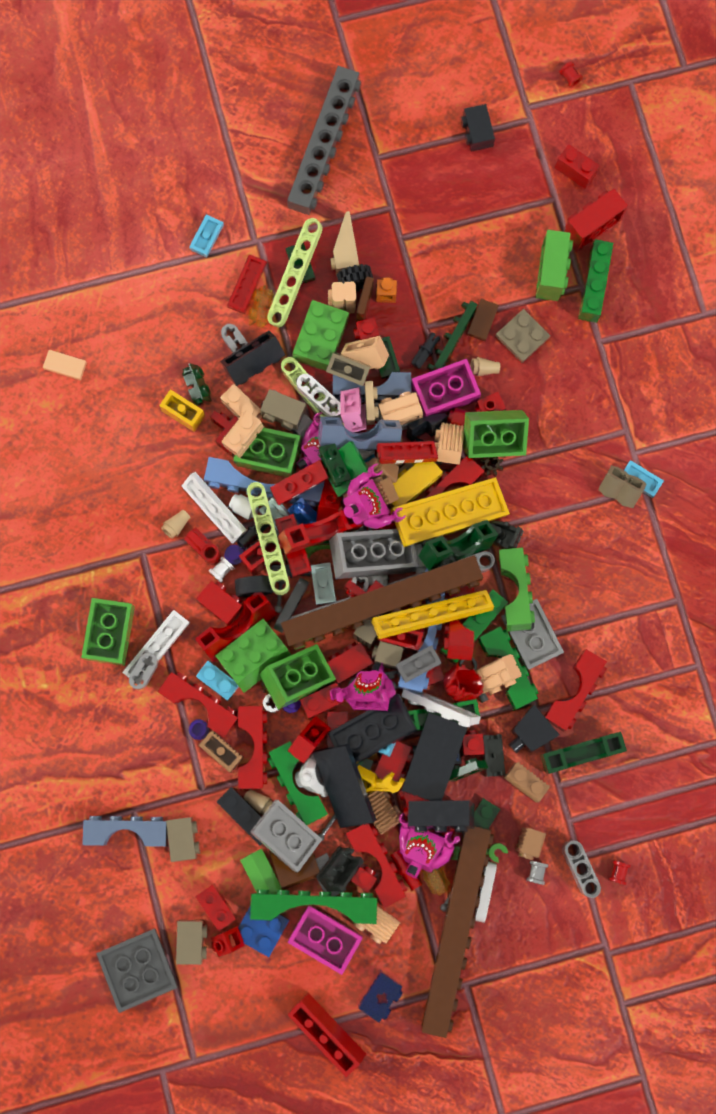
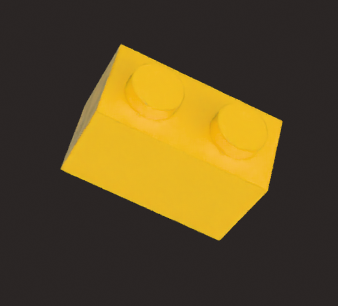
[159,389,205,432]

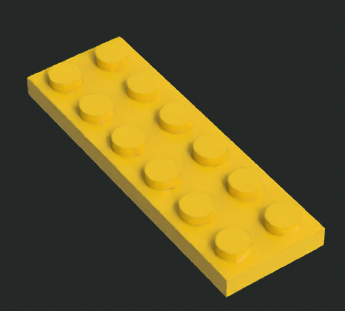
[390,477,510,547]

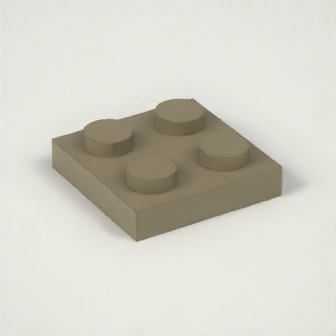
[495,309,550,363]

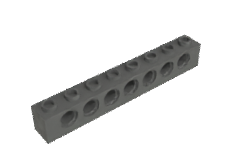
[287,66,362,215]

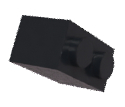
[460,104,495,152]

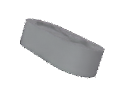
[221,324,248,353]
[129,653,158,690]

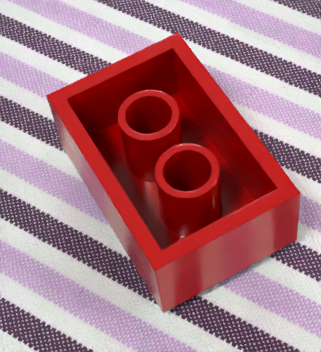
[564,188,628,253]

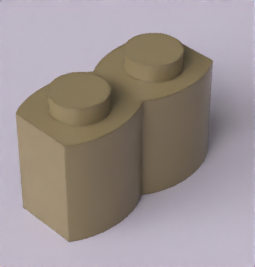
[598,465,646,508]

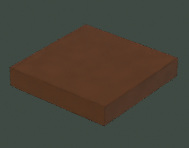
[356,276,374,322]
[269,851,320,890]

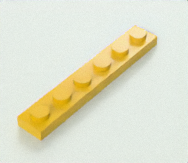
[372,590,494,639]

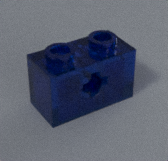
[358,970,403,1023]

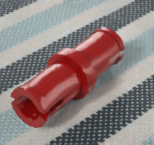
[390,849,422,891]

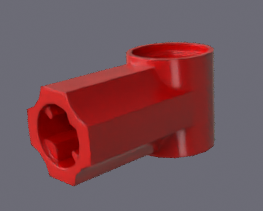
[184,527,221,565]

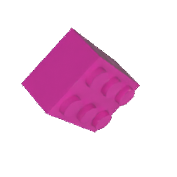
[411,359,481,417]
[288,905,363,975]

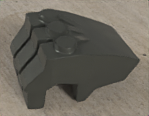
[490,520,524,549]

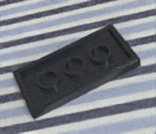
[328,694,418,764]
[402,713,467,801]
[313,744,377,828]

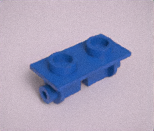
[287,497,318,524]

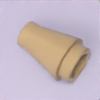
[470,357,500,377]
[161,510,191,539]
[243,789,273,816]

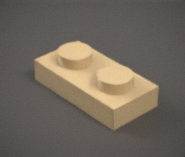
[365,381,379,425]

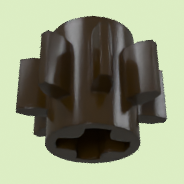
[480,457,503,477]

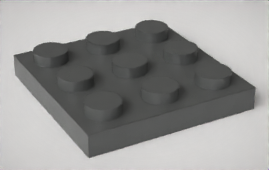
[96,928,178,1013]

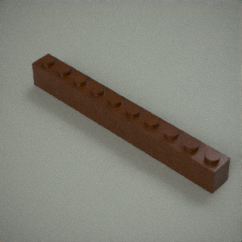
[281,555,483,650]
[421,825,494,1038]

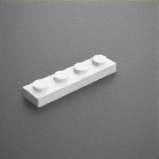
[182,472,247,544]
[122,610,190,685]
[401,689,481,727]

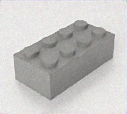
[329,529,419,579]

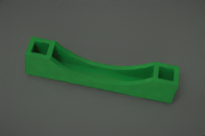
[250,889,378,924]

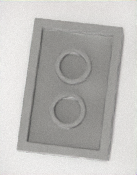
[501,599,564,671]
[250,800,322,872]

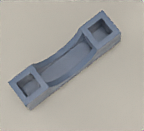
[333,372,411,403]
[318,416,402,451]
[82,816,168,847]

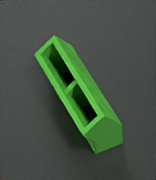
[240,848,282,894]

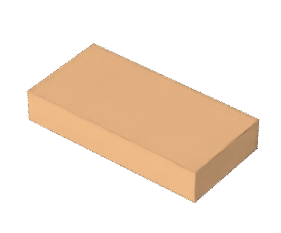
[43,350,87,381]

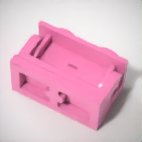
[340,387,366,432]

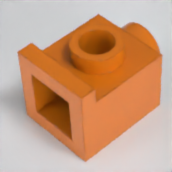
[376,278,397,303]

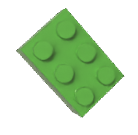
[535,230,573,301]
[293,300,349,371]
[463,410,529,458]
[233,428,302,477]
[81,598,135,666]
[215,619,291,693]
[259,644,336,710]

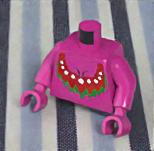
[296,412,340,470]
[343,464,406,529]
[330,663,396,711]
[399,812,460,878]

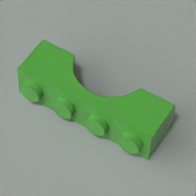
[499,548,535,632]

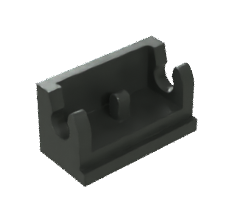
[483,734,505,777]
[316,847,364,892]

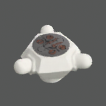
[295,753,328,797]

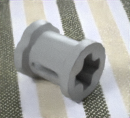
[526,860,548,885]

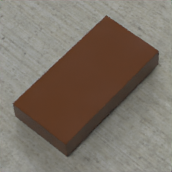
[467,299,499,342]

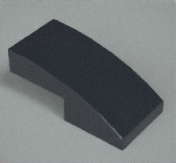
[406,413,447,442]

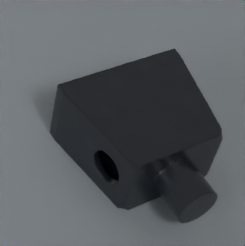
[508,705,560,754]

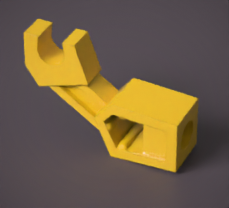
[358,765,405,793]

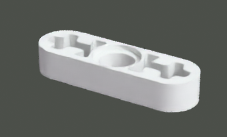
[297,374,341,417]
[474,861,497,923]

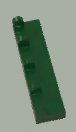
[427,301,478,371]

